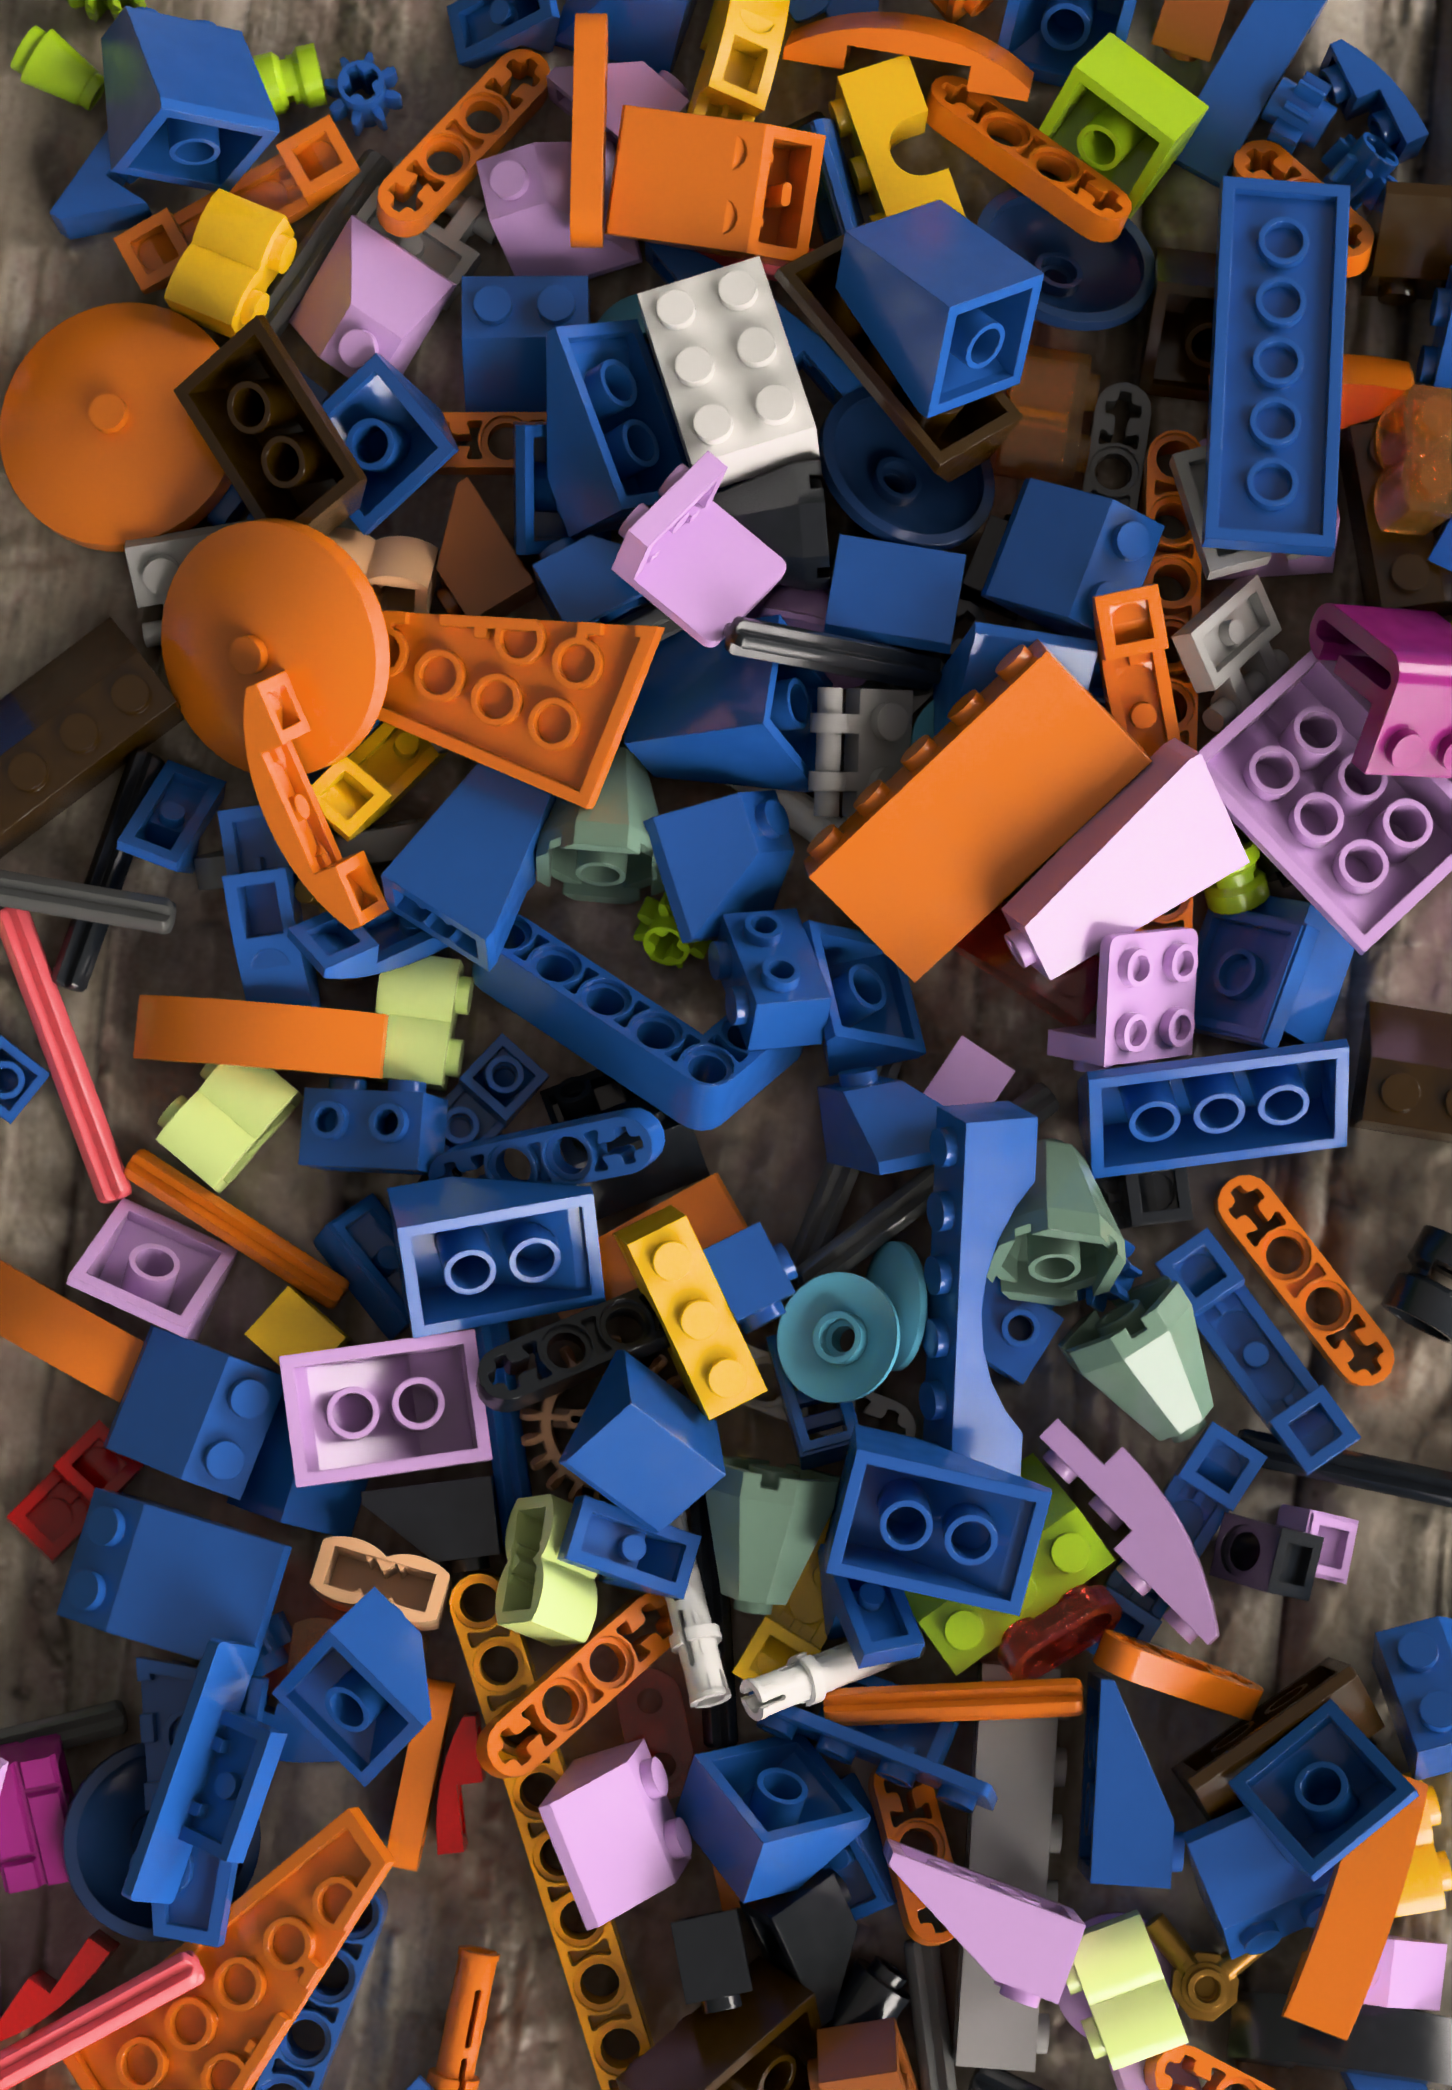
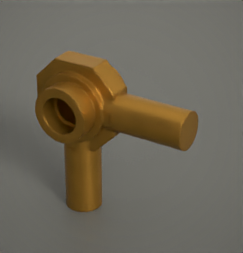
[1145,1912,1267,2022]

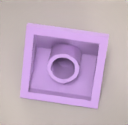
[66,1198,238,1341]

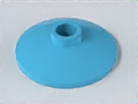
[865,1241,928,1371]
[777,1272,900,1403]

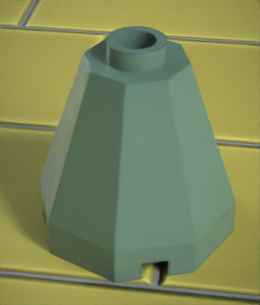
[536,742,664,905]
[987,1138,1126,1306]
[1058,1275,1214,1443]
[705,1456,840,1615]

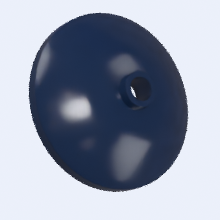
[976,188,1155,331]
[818,387,995,551]
[62,1742,261,1942]

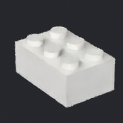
[637,256,820,488]

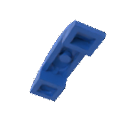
[1174,0,1328,188]
[287,874,536,979]
[1155,1227,1361,1476]
[1072,1421,1268,1655]

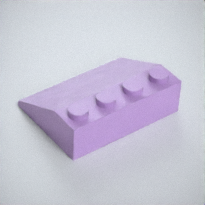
[1199,650,1452,955]

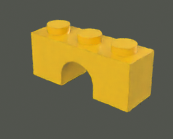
[828,55,966,223]
[613,1205,768,1420]

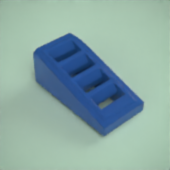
[766,1334,859,1470]

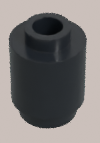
[822,1956,911,2028]

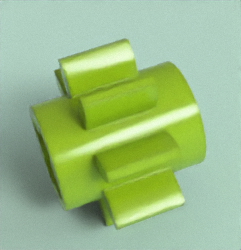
[633,891,712,968]

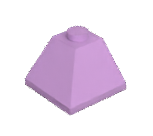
[476,141,643,279]
[289,215,457,378]

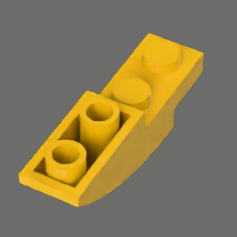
[687,0,790,122]

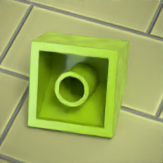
[1039,32,1209,219]

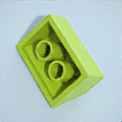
[904,1453,1115,1676]

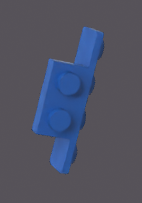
[122,1638,288,1904]
[748,1675,998,1813]

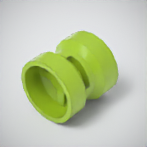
[253,43,328,116]
[1204,828,1270,915]

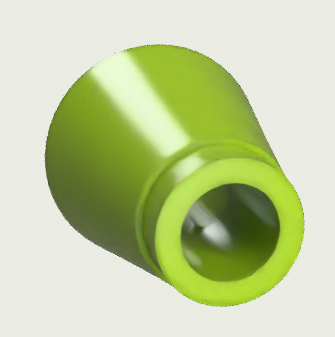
[10,25,105,111]

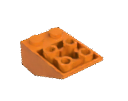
[604,105,826,267]

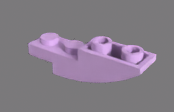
[1039,1418,1220,1645]

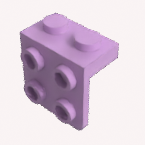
[611,451,786,648]
[1047,927,1198,1072]

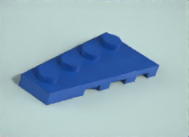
[136,1656,270,1947]

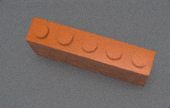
[803,639,1152,983]

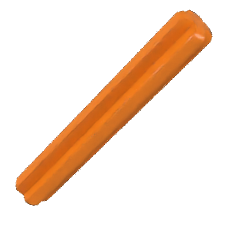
[124,1149,349,1309]
[823,1677,1085,1726]

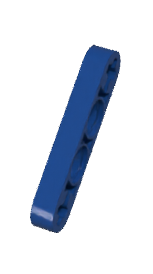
[428,1108,665,1185]

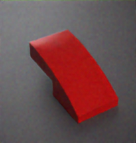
[6,1420,145,1564]
[436,1711,487,1855]
[0,1929,120,2042]

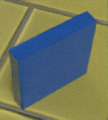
[1194,908,1320,1049]

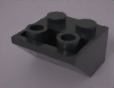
[540,1069,710,1220]

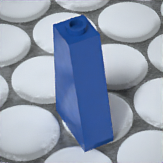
[381,763,557,972]

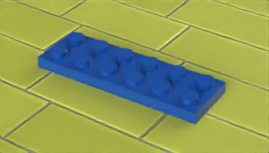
[1201,176,1351,557]

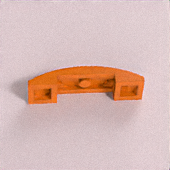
[782,11,1034,102]
[113,114,361,295]
[1092,583,1181,757]
[243,670,389,930]
[133,995,389,1079]
[0,1259,145,1403]
[1281,1774,1429,2041]

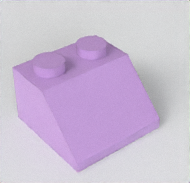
[538,1738,692,1930]

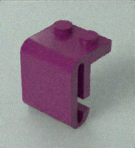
[1309,603,1452,778]

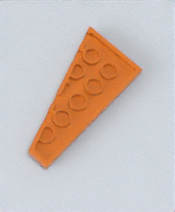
[377,610,665,809]
[63,1806,396,2090]

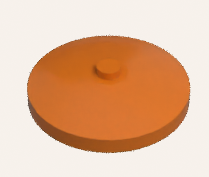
[0,302,231,552]
[161,518,390,774]

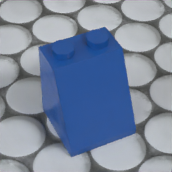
[101,6,280,192]
[835,199,1044,419]
[624,614,833,792]

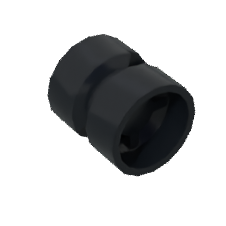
[1381,1225,1452,1344]

